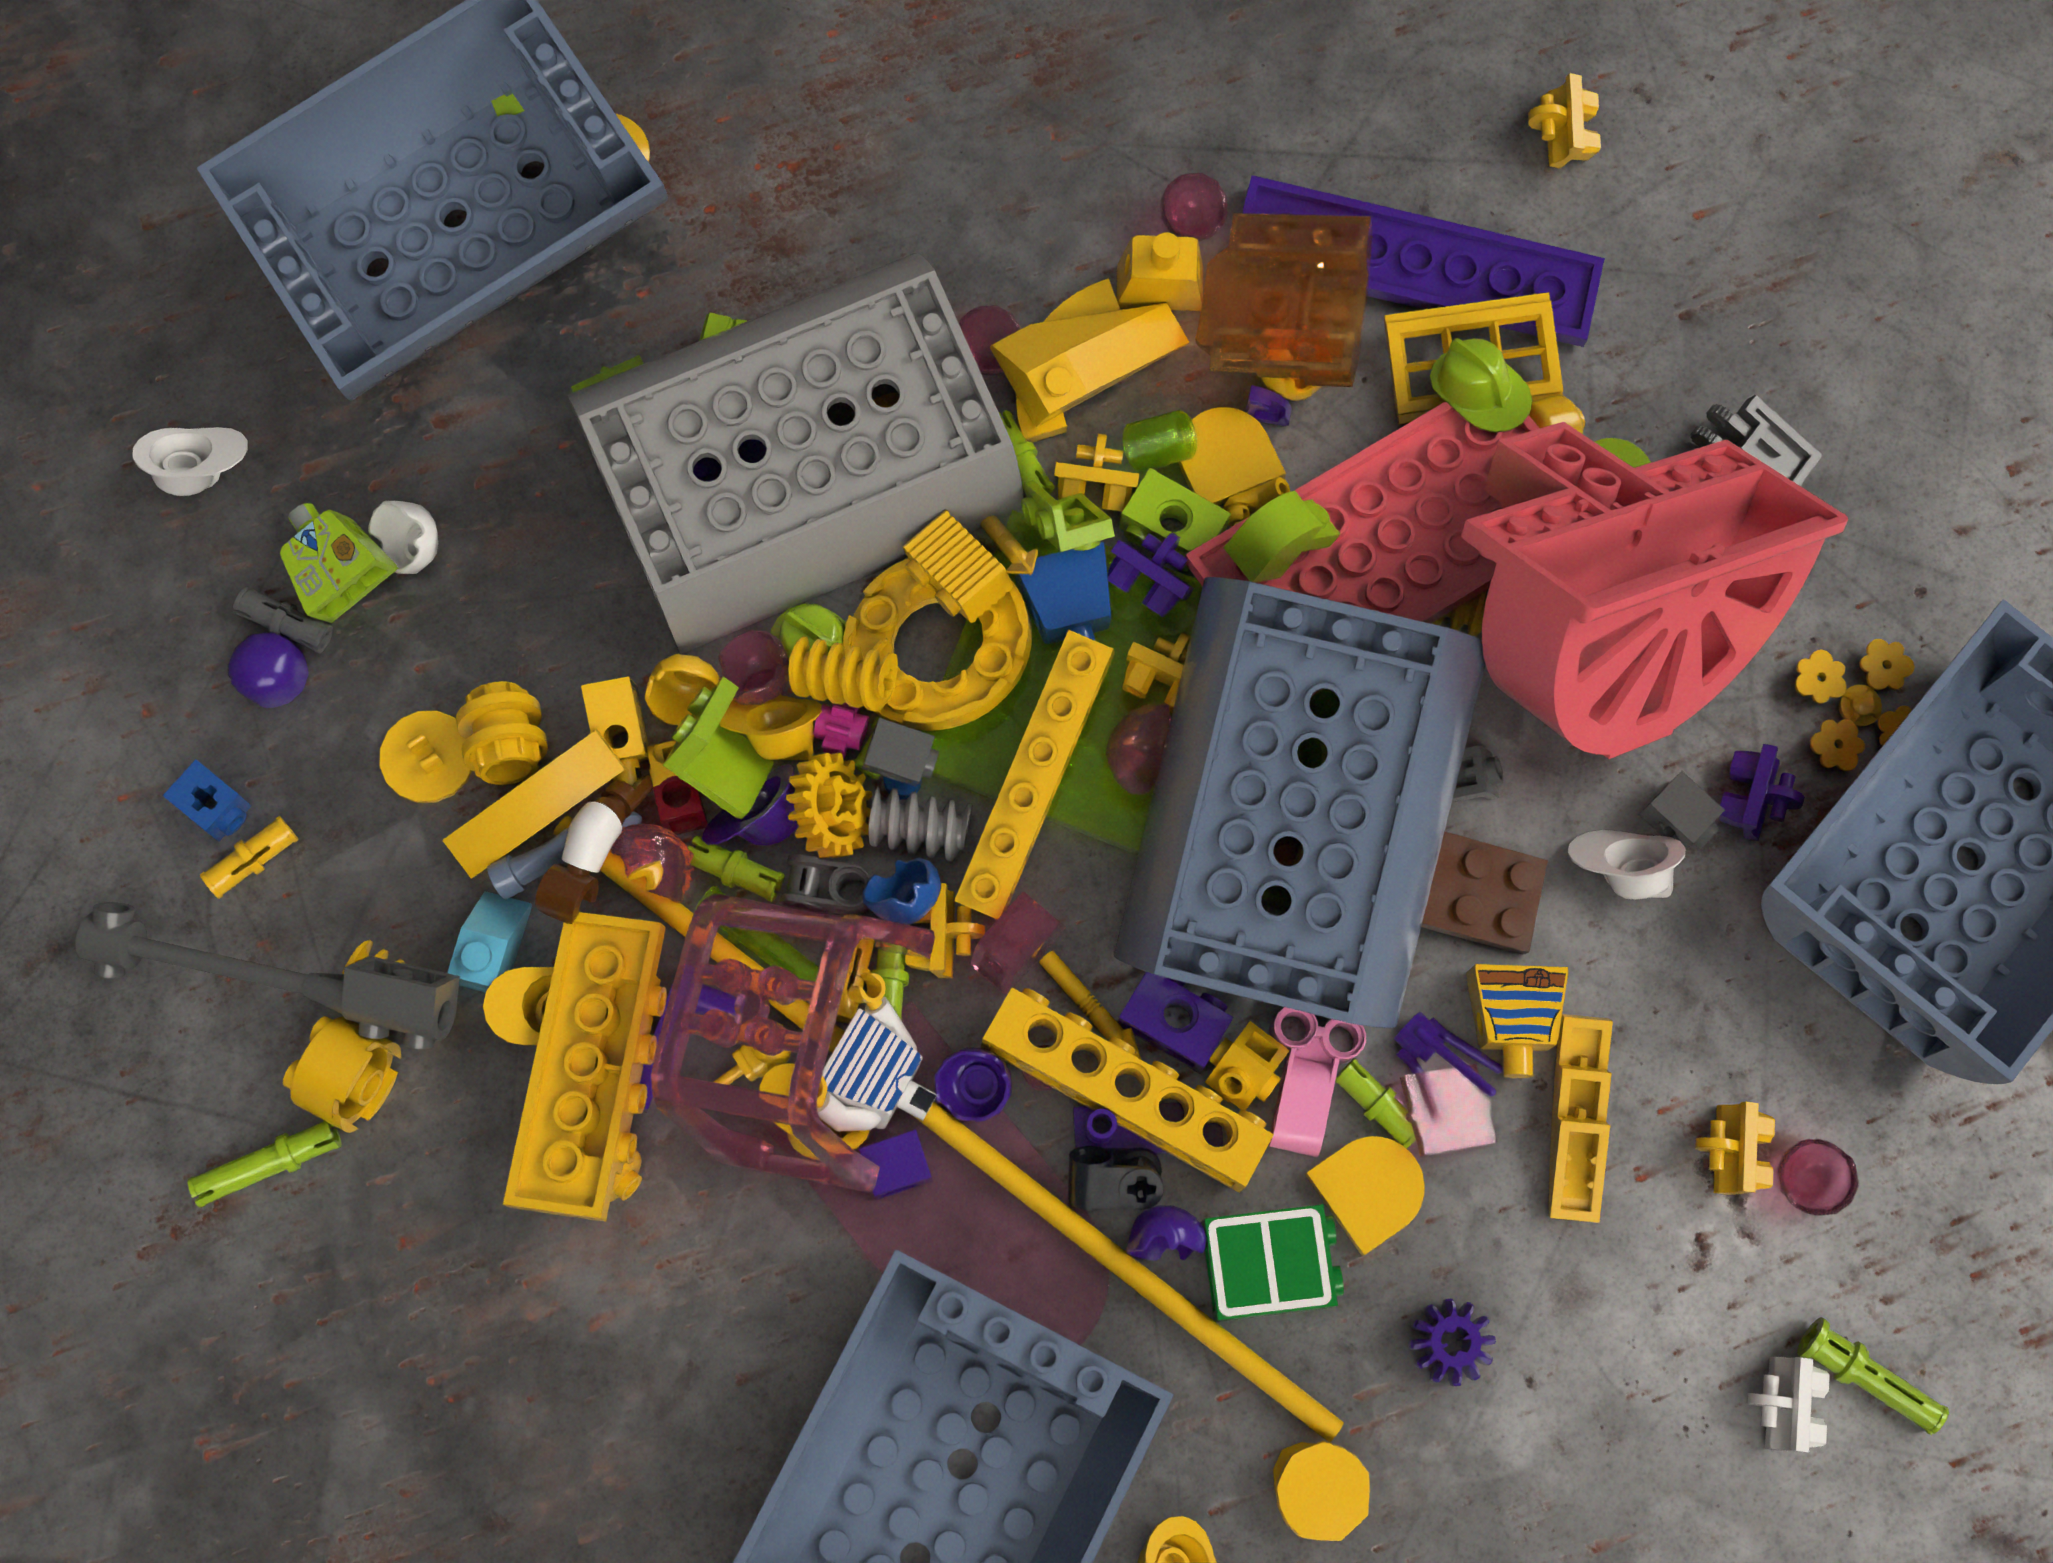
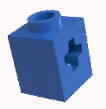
[163,759,252,842]

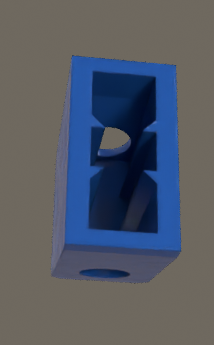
[1015,542,1111,644]

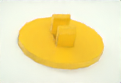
[379,711,472,803]

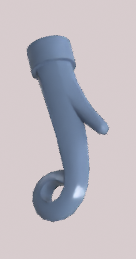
[487,812,642,900]

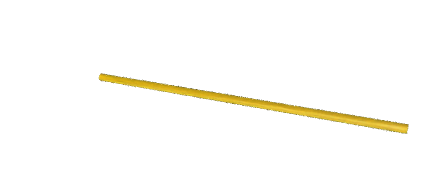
[553,815,1344,1443]

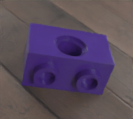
[1117,972,1234,1074]

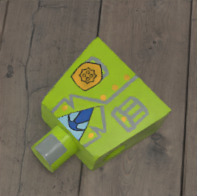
[280,503,399,623]

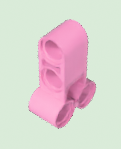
[1269,1007,1366,1157]

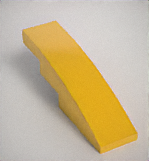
[442,729,626,879]
[1548,1014,1613,1223]

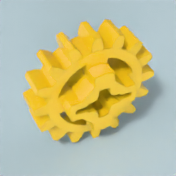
[786,753,872,859]

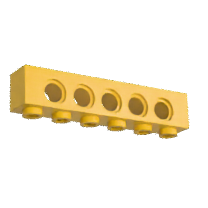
[954,630,1115,920]
[981,987,1274,1193]

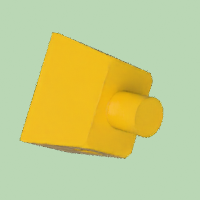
[1116,232,1203,311]

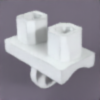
[1747,1357,1830,1453]

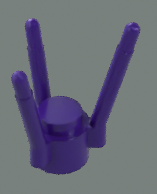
[1394,1012,1503,1114]

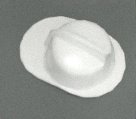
[132,427,248,496]
[1568,830,1686,900]

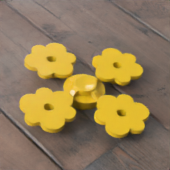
[1795,639,1915,771]

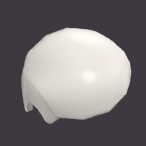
[368,501,439,574]

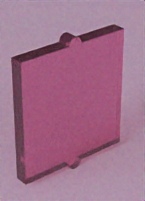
[1400,1064,1498,1157]

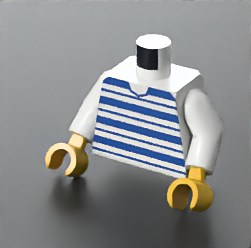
[790,973,937,1131]

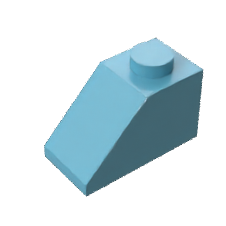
[447,891,532,992]

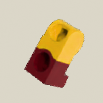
[647,740,708,837]

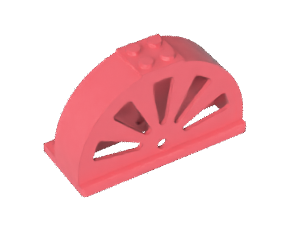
[1461,422,1848,759]

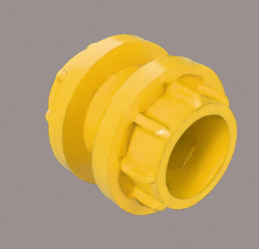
[456,681,548,785]

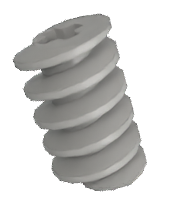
[868,785,973,862]

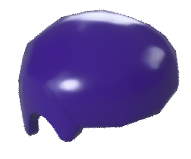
[228,632,309,708]
[935,1047,1012,1122]
[1126,1205,1207,1261]

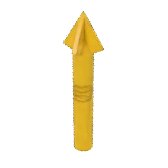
[980,515,1038,576]
[1039,950,1141,1059]

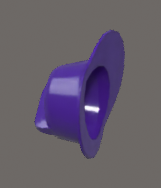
[702,764,799,846]

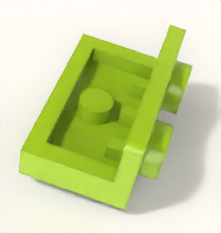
[1021,480,1115,552]

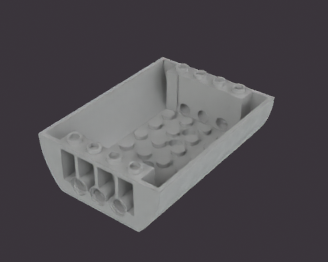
[567,253,1024,654]

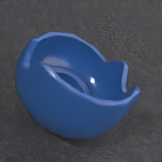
[862,858,941,927]

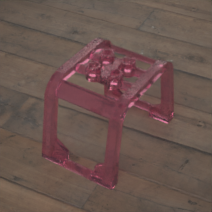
[651,894,935,1192]

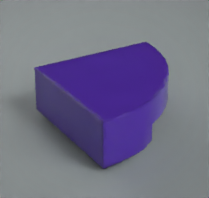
[1245,385,1292,426]

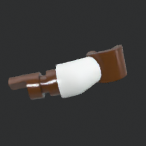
[535,775,653,924]

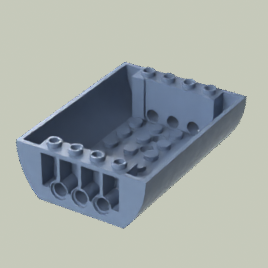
[1114,577,1486,1028]
[733,1249,1174,1563]

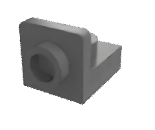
[1452,745,1503,803]

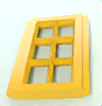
[1384,292,1564,425]

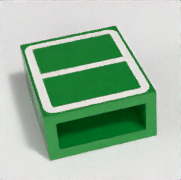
[1200,1204,1344,1322]

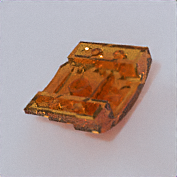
[1195,213,1372,387]

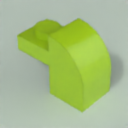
[1224,490,1340,583]

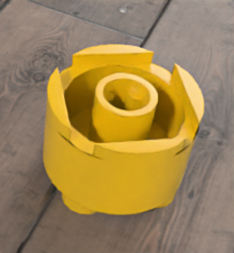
[283,1016,401,1133]

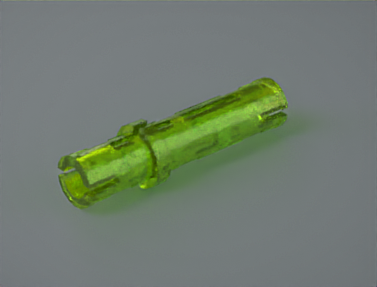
[696,885,829,998]

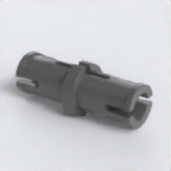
[233,586,333,654]

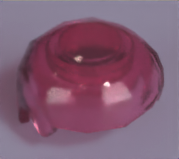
[1160,173,1228,242]
[958,305,1022,376]
[718,630,789,705]
[1776,1138,1859,1216]

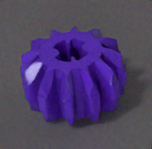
[1408,1299,1496,1386]

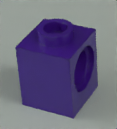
[854,1130,933,1201]

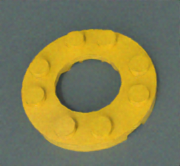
[843,558,1032,731]

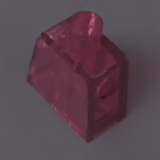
[970,891,1066,996]

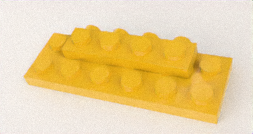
[503,912,667,1222]

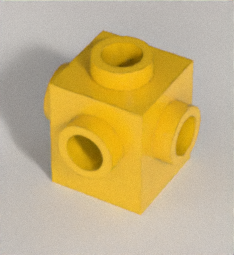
[1205,1021,1290,1110]

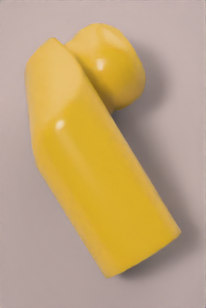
[1223,477,1290,527]

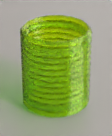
[1122,409,1197,472]

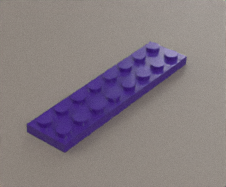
[1230,175,1605,347]

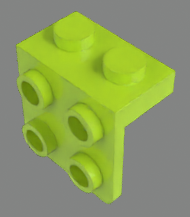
[663,676,774,819]

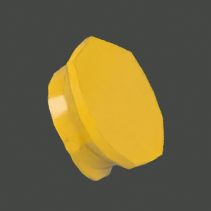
[1273,1441,1370,1541]

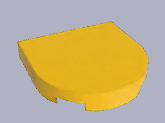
[1178,407,1286,506]
[1305,1136,1425,1256]

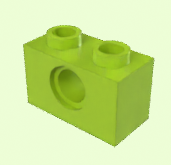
[1119,468,1231,571]

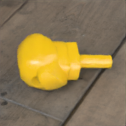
[713,1021,792,1091]

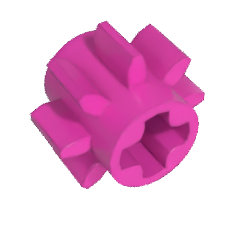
[813,702,870,758]

